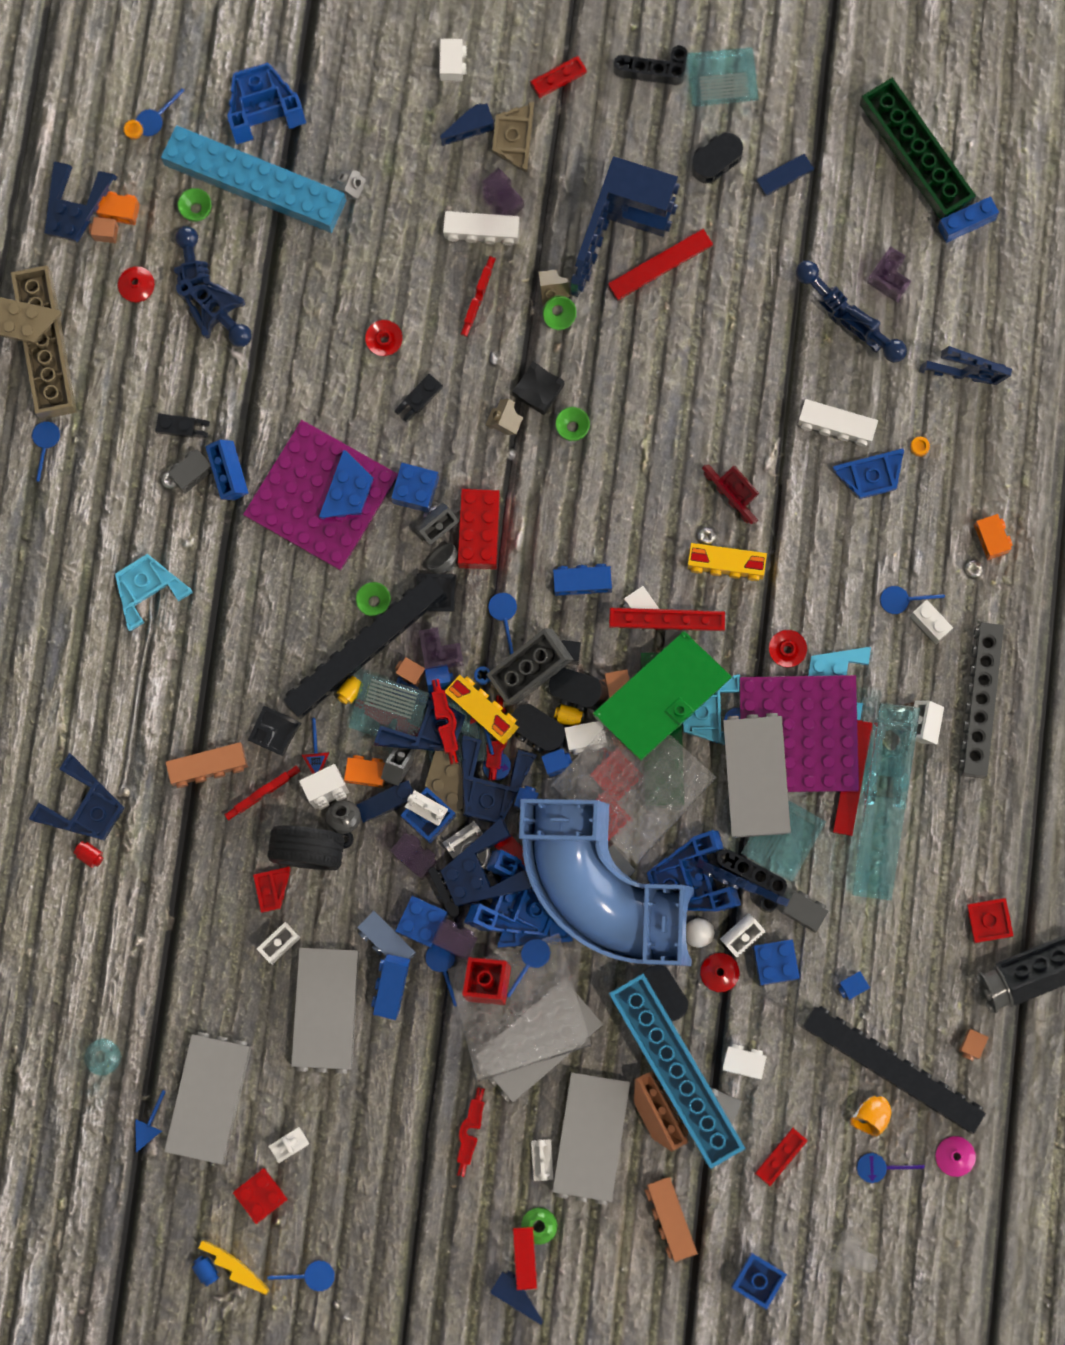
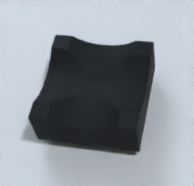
[512,361,565,415]

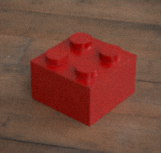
[462,957,511,1005]

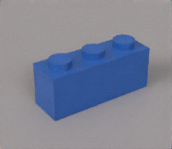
[938,196,999,243]
[205,439,249,500]
[553,564,612,596]
[371,954,410,1020]

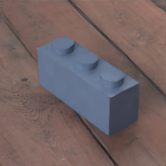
[358,911,417,960]

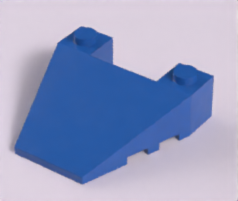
[227,63,307,145]
[647,830,741,911]
[464,850,553,936]

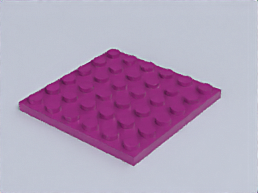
[243,420,398,571]
[740,675,859,792]

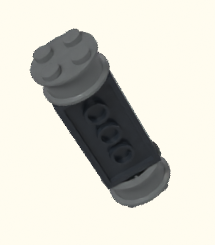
[976,935,1065,1013]

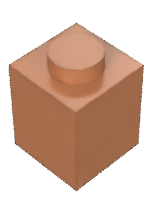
[89,217,119,243]
[395,657,425,687]
[958,1029,989,1061]

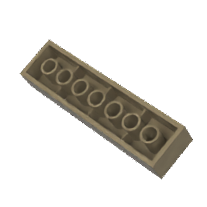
[11,265,77,420]

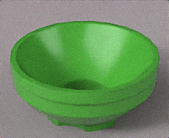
[178,188,212,222]
[542,296,577,330]
[556,407,590,441]
[356,582,391,617]
[521,1207,557,1245]

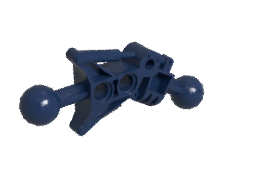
[174,226,252,347]
[796,260,907,363]

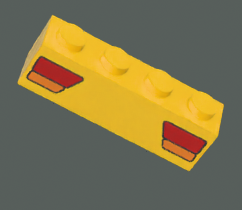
[687,543,767,581]
[445,675,519,745]

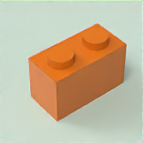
[96,191,140,225]
[974,514,1013,560]
[344,755,385,788]

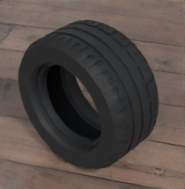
[267,825,345,870]

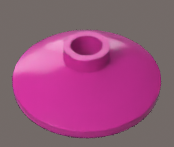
[935,1136,976,1177]

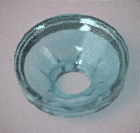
[84,1039,121,1075]

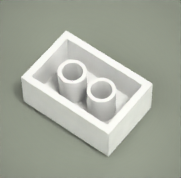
[299,764,350,810]

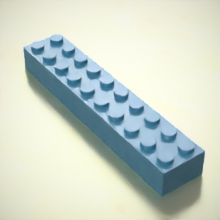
[161,125,347,233]
[609,974,745,1169]

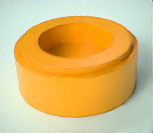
[124,120,143,140]
[910,437,930,457]

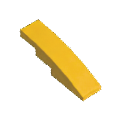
[199,1240,270,1294]

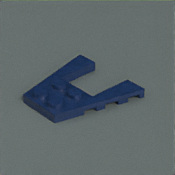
[45,161,117,242]
[919,346,1012,385]
[374,676,465,751]
[461,735,537,823]
[29,753,125,841]
[441,819,533,907]
[697,860,790,907]

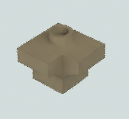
[539,270,570,307]
[485,399,523,435]

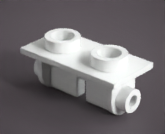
[405,790,448,826]
[442,821,483,858]
[531,1139,554,1181]

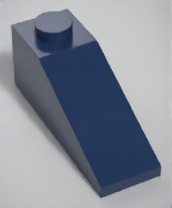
[440,103,494,146]
[356,780,413,823]
[490,1270,544,1325]

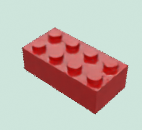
[458,489,500,570]

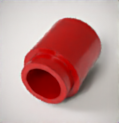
[74,841,104,868]

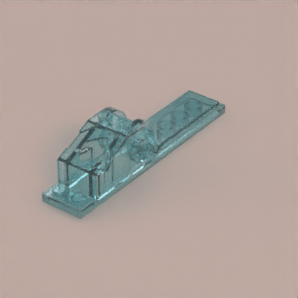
[852,702,920,900]

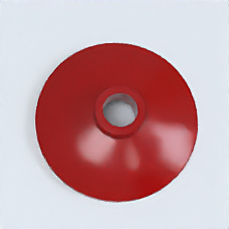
[118,266,155,303]
[365,320,403,356]
[769,630,807,668]
[700,953,740,992]

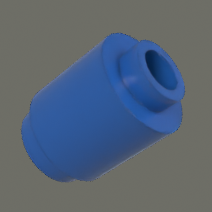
[192,1256,219,1287]

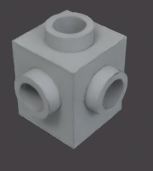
[334,169,366,200]

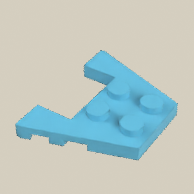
[115,554,193,632]
[808,647,871,720]
[683,674,740,745]

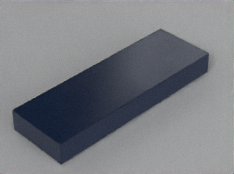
[756,153,814,197]

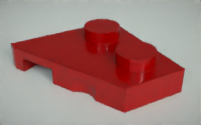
[253,866,291,913]

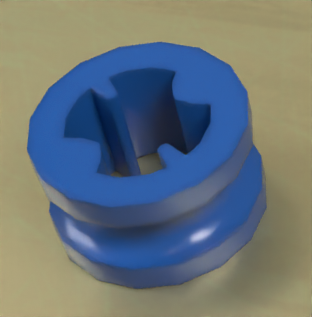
[474,666,490,685]

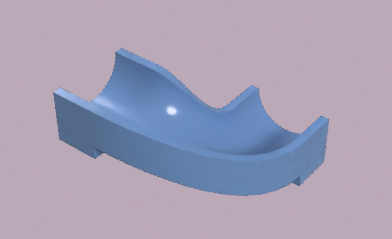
[519,799,694,966]

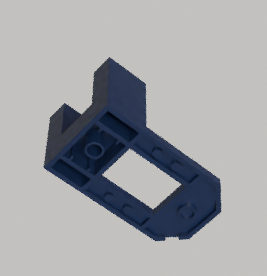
[571,156,680,297]

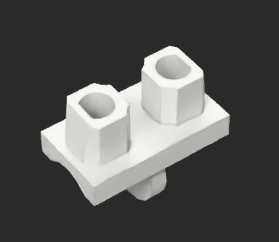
[269,1127,309,1163]

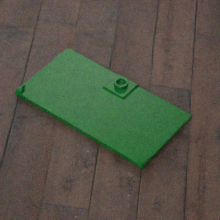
[592,631,732,761]

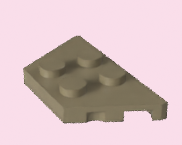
[492,102,534,172]
[0,297,62,344]
[425,751,463,812]

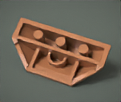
[634,1071,688,1152]

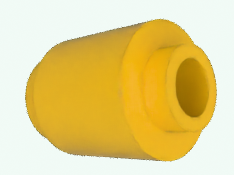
[336,676,364,705]
[554,704,583,726]

